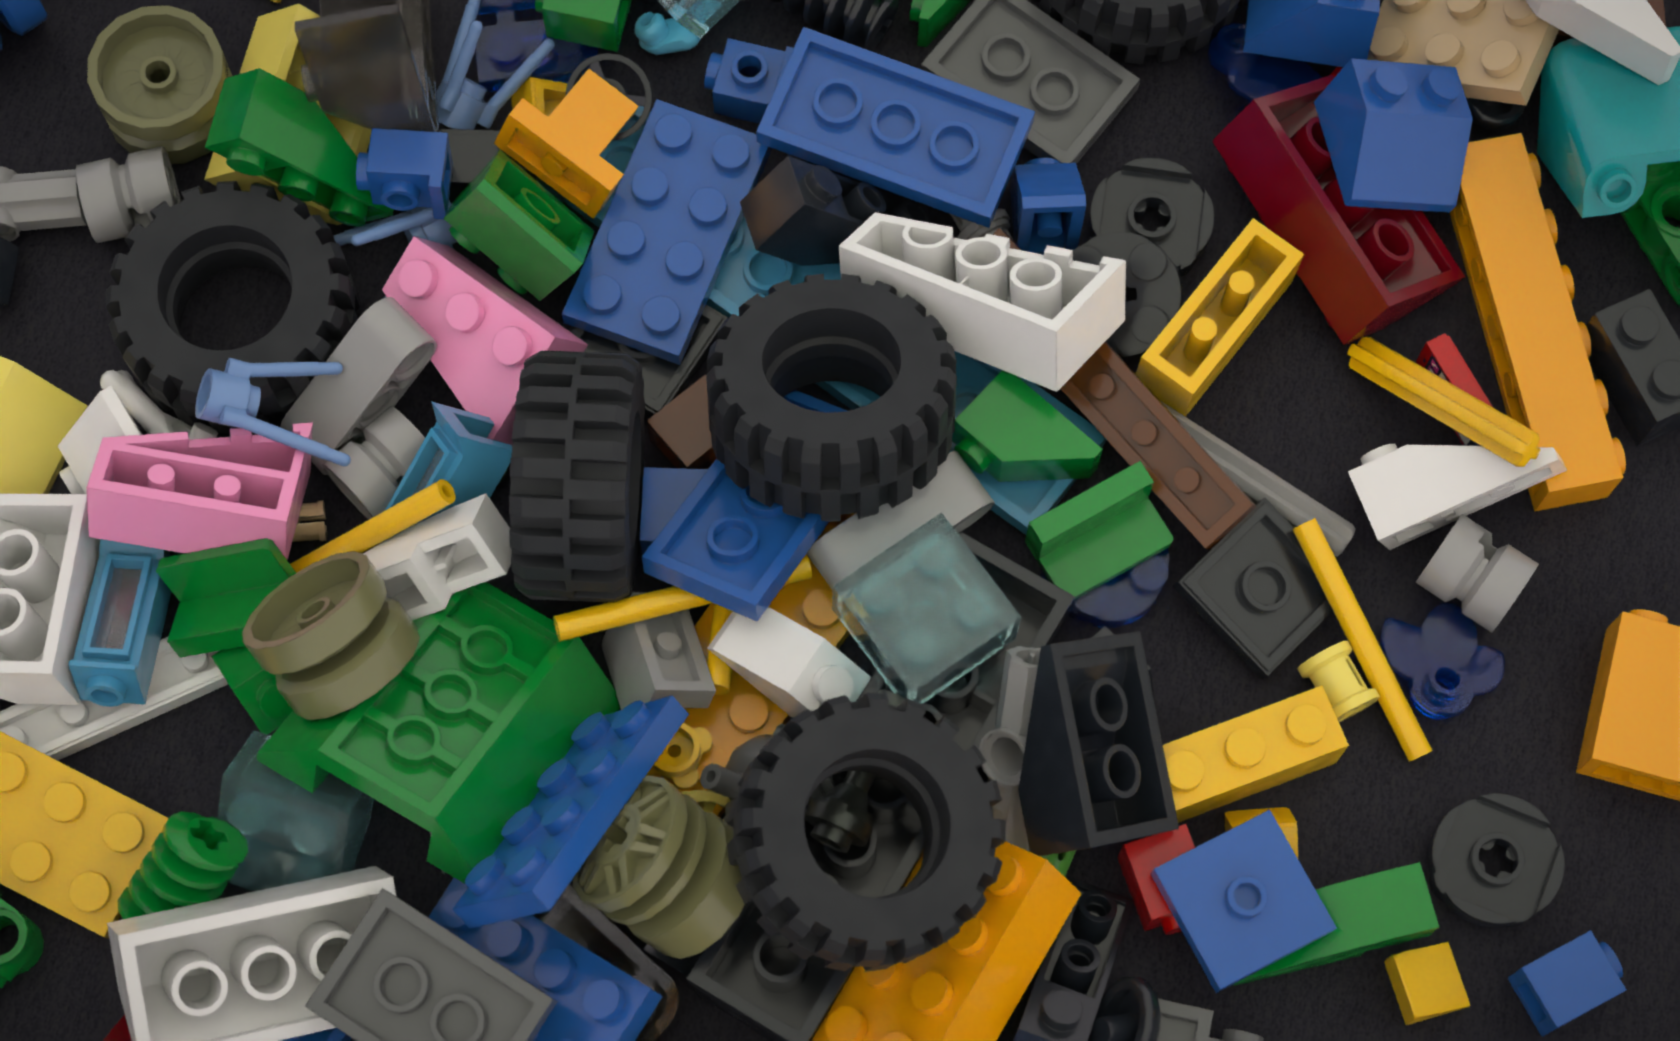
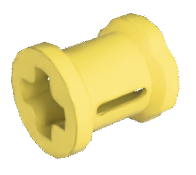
[1297,640,1380,723]

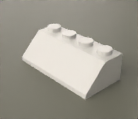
[107,866,396,1041]

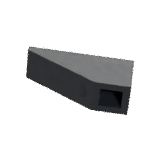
[740,156,930,266]
[1013,878,1134,1041]

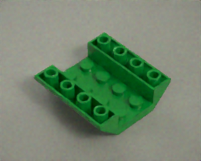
[256,582,621,884]

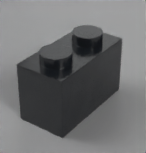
[1586,289,1680,447]

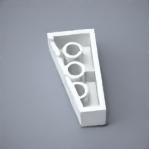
[839,212,1126,392]

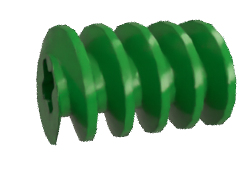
[117,812,248,919]

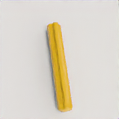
[1347,337,1541,467]

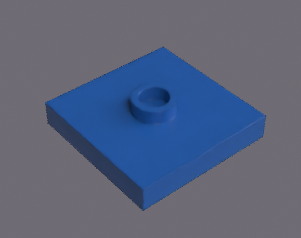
[1150,810,1337,993]

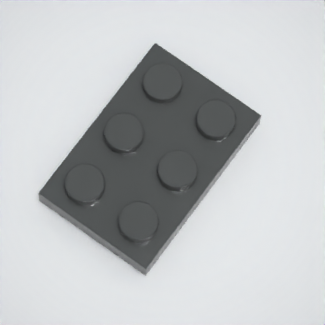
[921,0,1140,164]
[305,888,558,1041]

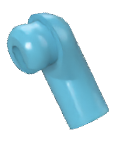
[634,0,722,55]

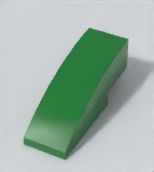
[1233,862,1439,986]

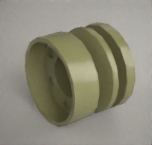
[573,775,745,959]

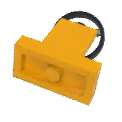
[494,53,653,219]

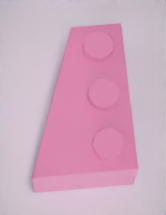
[382,236,588,445]
[87,422,313,560]

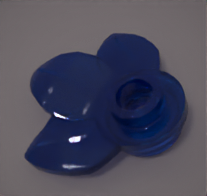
[1208,24,1323,102]
[1380,602,1505,720]

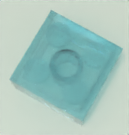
[832,512,1021,704]

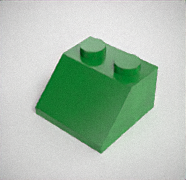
[443,150,595,301]

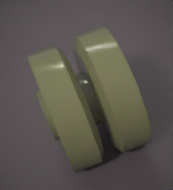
[87,5,233,164]
[242,551,420,720]

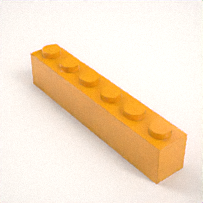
[1449,133,1626,512]

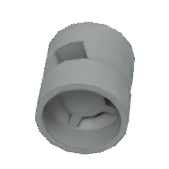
[75,146,181,243]
[322,406,425,520]
[1415,514,1539,633]

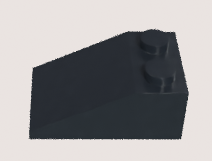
[1018,631,1179,856]

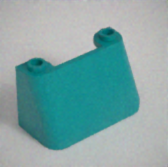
[1537,26,1680,218]

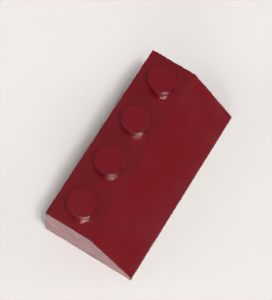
[1212,75,1465,345]

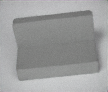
[602,592,716,710]

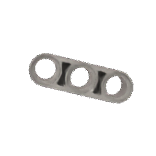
[280,297,437,475]
[807,451,995,607]

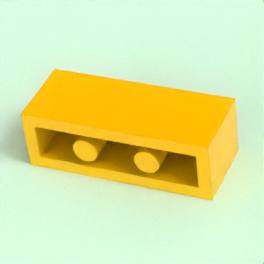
[1136,218,1304,417]
[1163,685,1349,823]

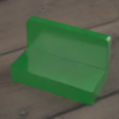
[1025,461,1173,600]
[156,538,296,658]

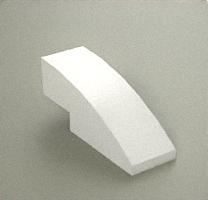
[363,494,512,621]

